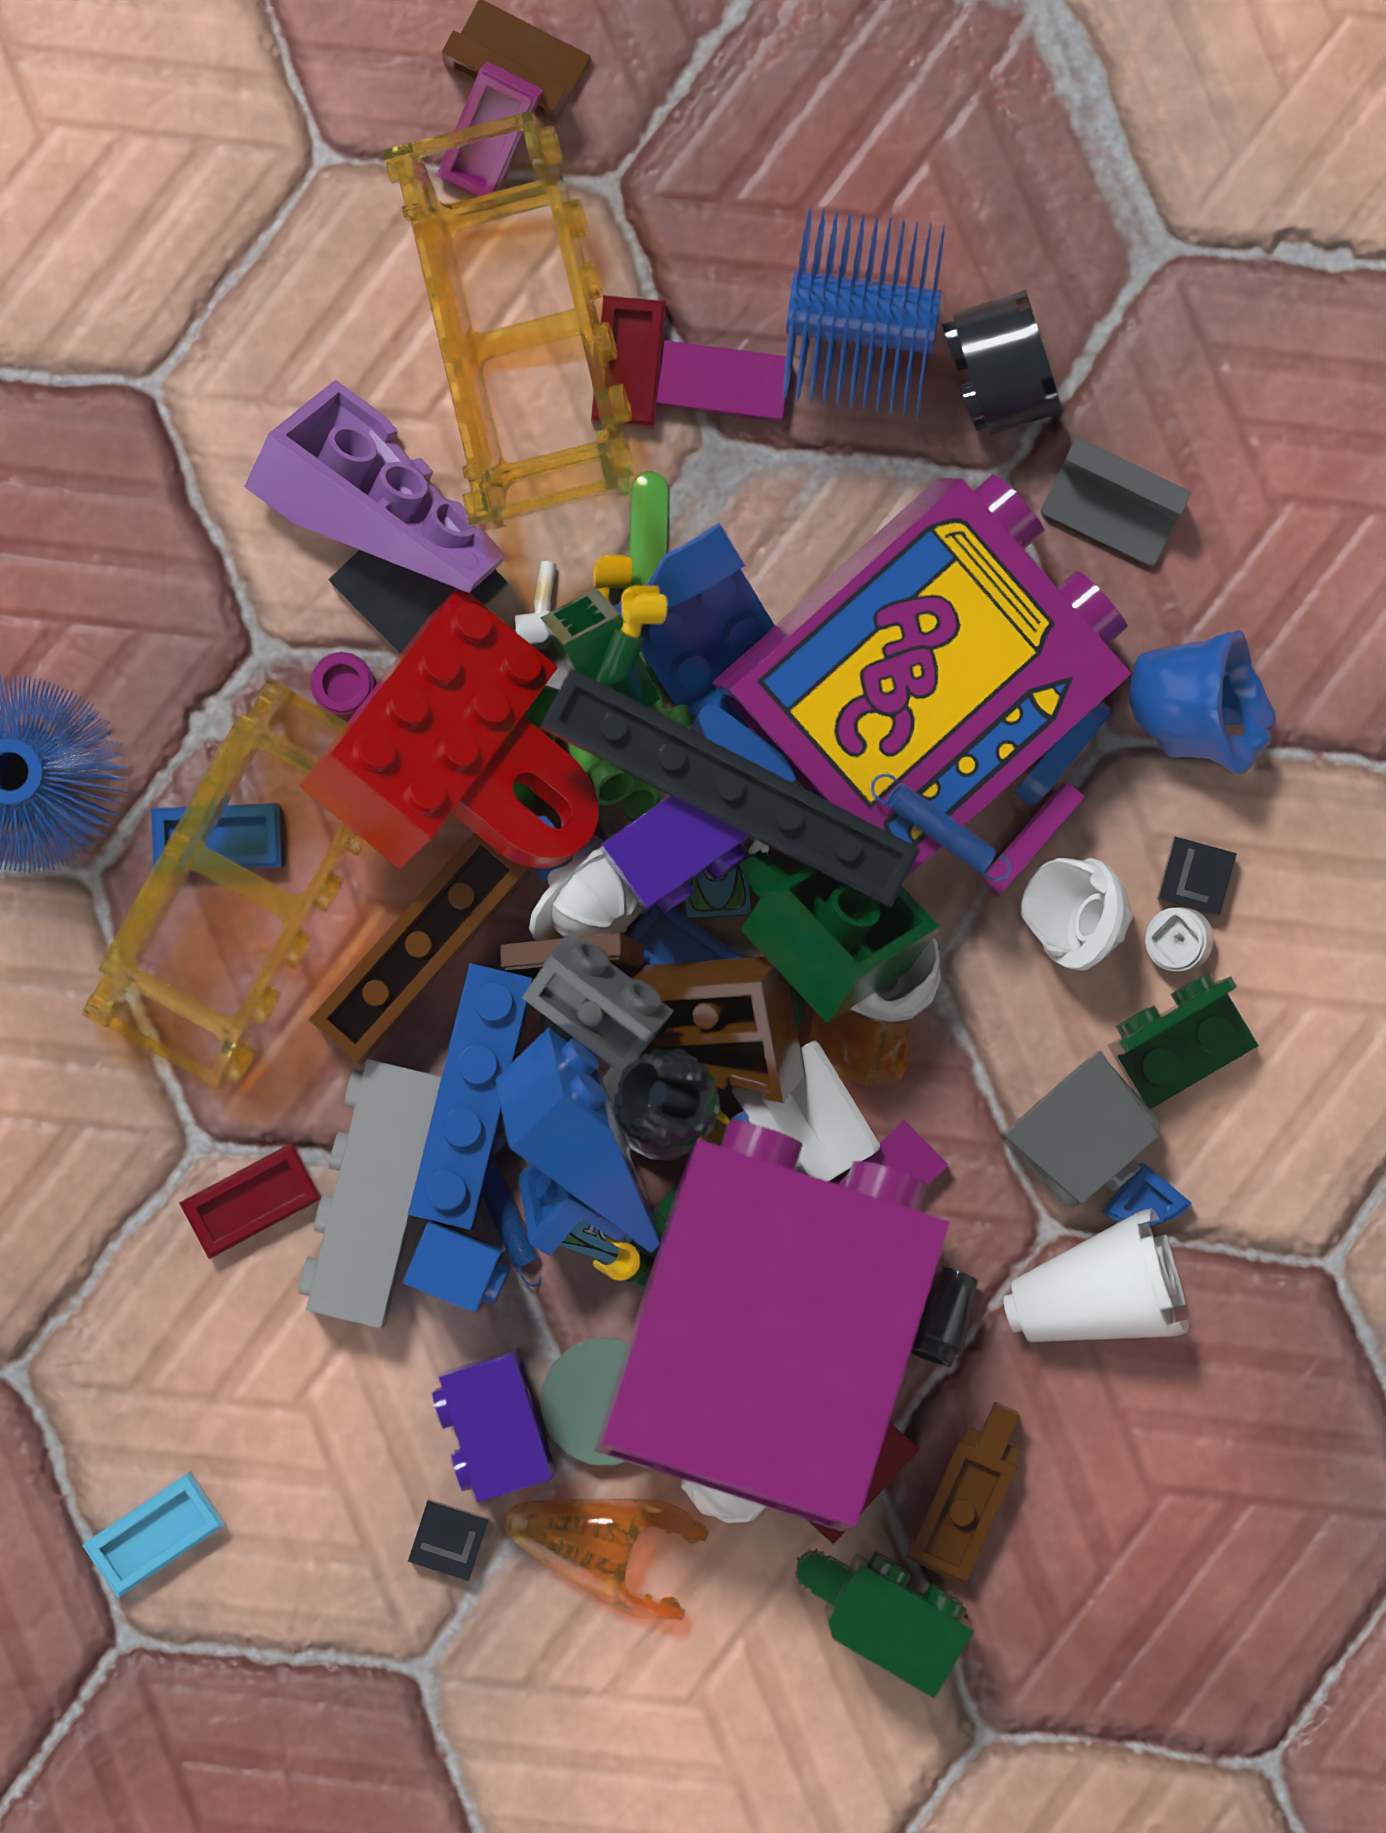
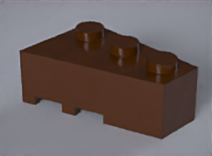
[589,956,805,1104]

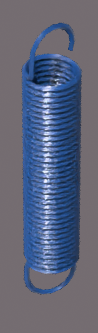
[871,774,1011,881]
[482,1154,541,1287]

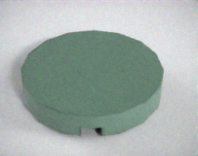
[541,1338,628,1465]

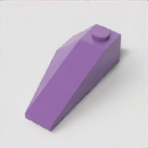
[244,380,505,593]

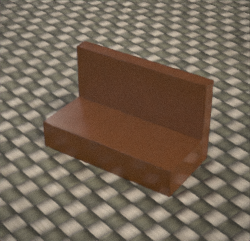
[442,0,591,124]

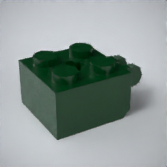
[740,847,940,1023]
[795,1548,974,1699]

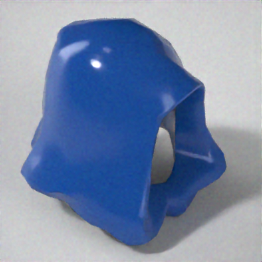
[1129,630,1276,774]

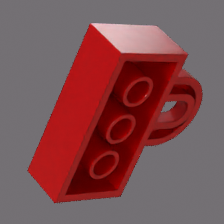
[299,588,599,869]

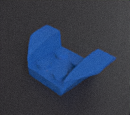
[614,523,775,728]

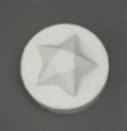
[1145,908,1213,971]

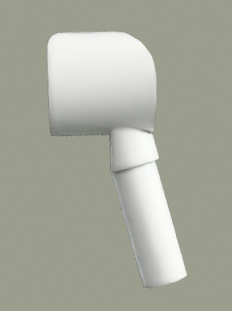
[515,561,556,650]

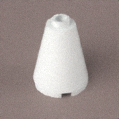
[1003,1208,1189,1342]

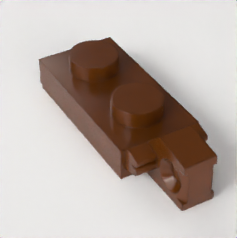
[906,1402,1021,1584]

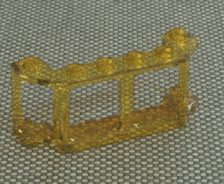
[383,110,635,532]
[82,677,367,1090]

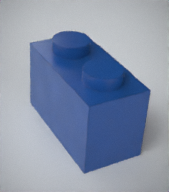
[403,1221,511,1313]

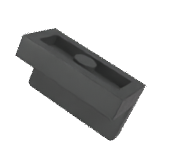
[1041,437,1192,567]

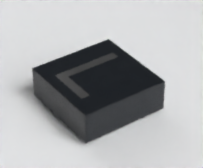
[1157,836,1237,916]
[408,1499,489,1581]

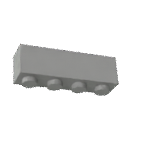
[298,1059,441,1328]

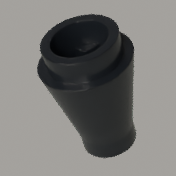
[910,1267,978,1367]

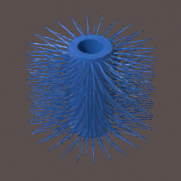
[783,207,945,417]
[0,675,128,873]

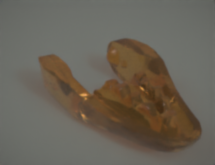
[505,1498,709,1620]

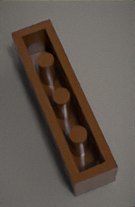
[309,833,531,1064]

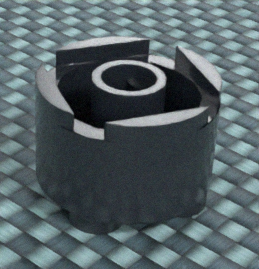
[942,290,1064,435]

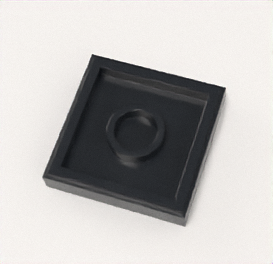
[328,550,509,654]

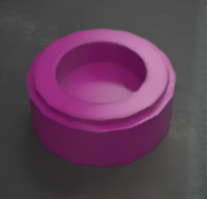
[310,651,375,717]

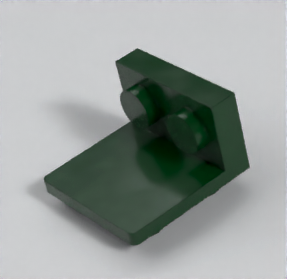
[1108,973,1259,1110]

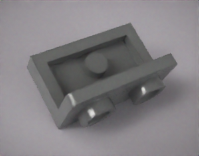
[521,933,673,1074]

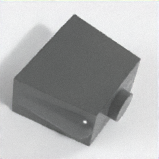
[1000,1050,1160,1207]

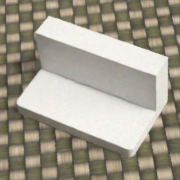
[731,1041,880,1181]

